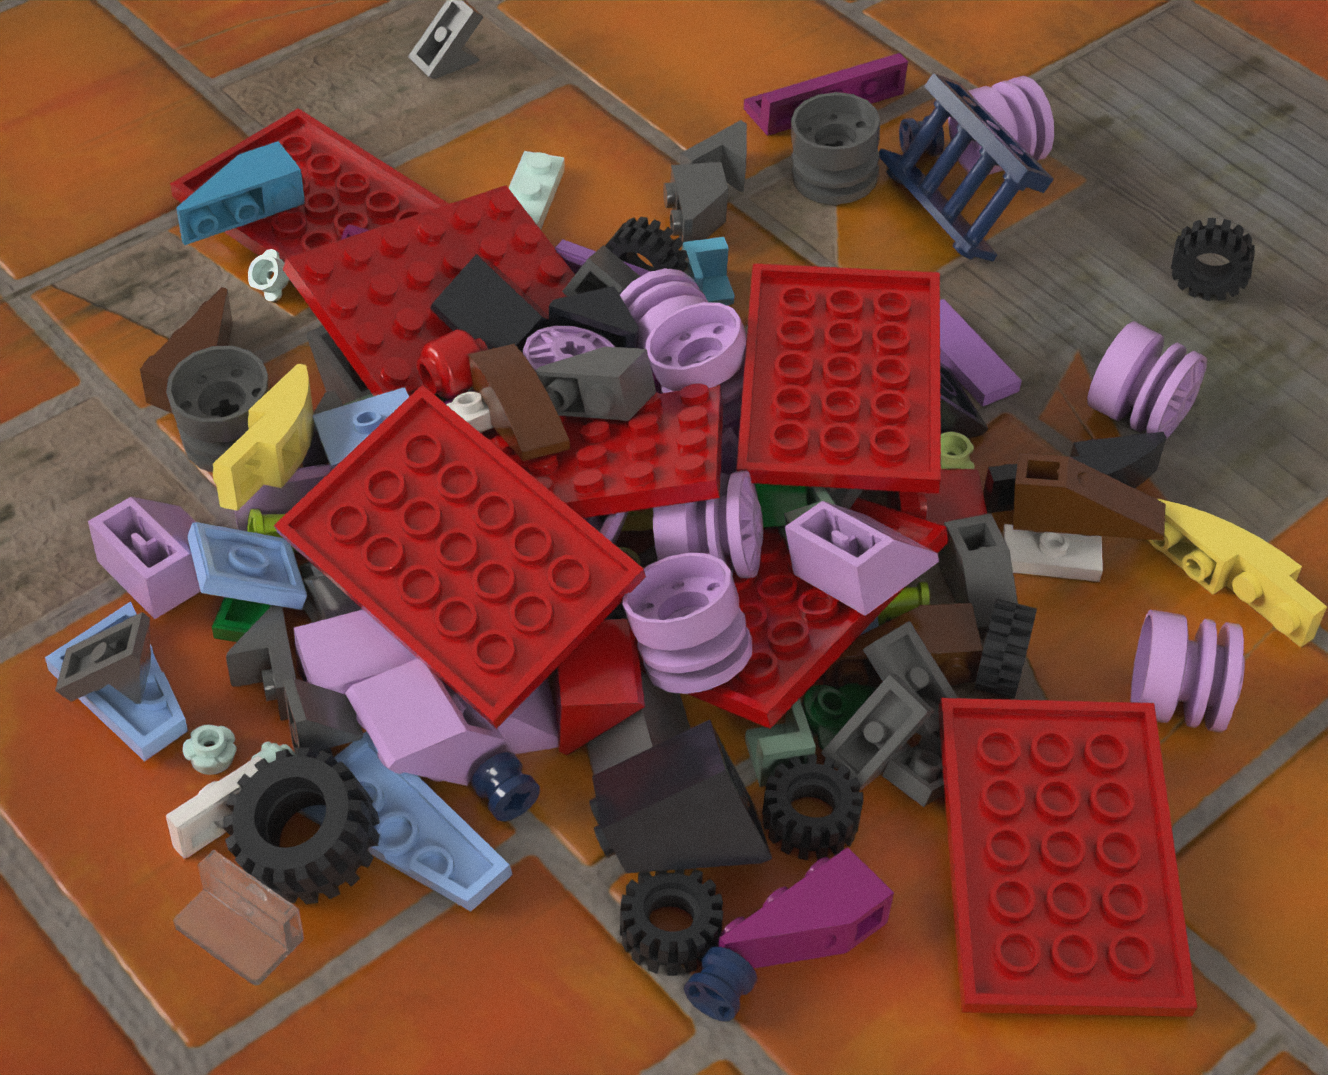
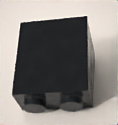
[589,720,772,873]

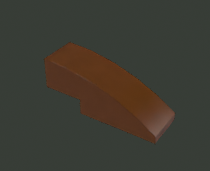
[469,344,570,461]

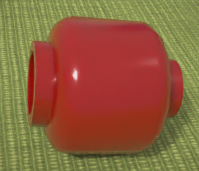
[417,329,489,400]

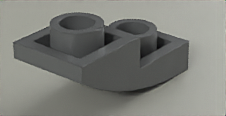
[882,728,945,807]

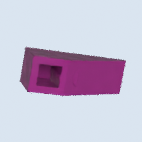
[718,847,894,968]

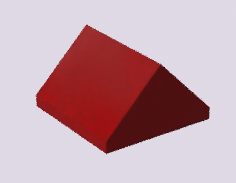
[552,619,645,756]

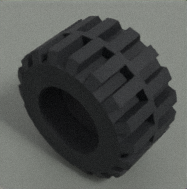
[223,747,380,904]

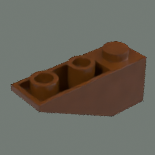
[140,287,233,414]
[1013,453,1166,541]
[823,603,983,689]

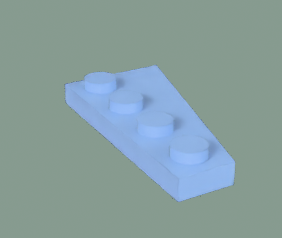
[298,731,513,912]

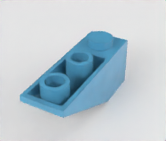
[176,141,305,245]

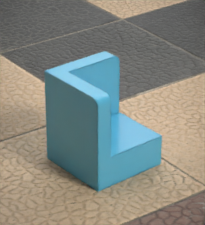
[681,237,735,305]

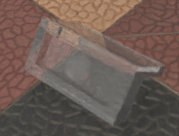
[173,849,304,986]

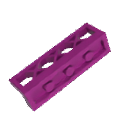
[743,53,908,136]

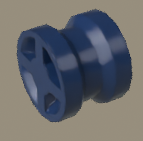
[899,115,944,157]
[471,752,540,822]
[684,947,757,1021]

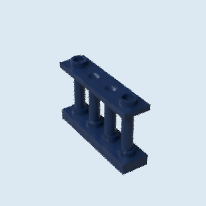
[879,73,1054,262]

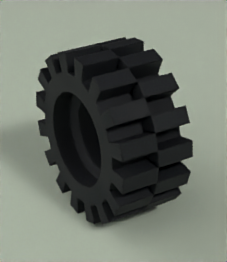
[605,217,688,272]
[1171,218,1255,301]
[974,598,1037,699]
[762,755,863,861]
[620,868,724,976]

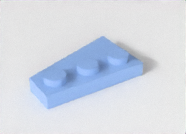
[45,602,188,762]

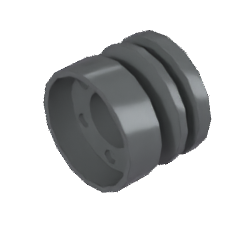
[791,92,880,205]
[166,346,272,473]

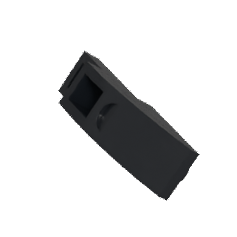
[983,432,1167,514]

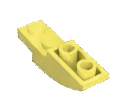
[213,364,314,511]
[1148,499,1327,647]

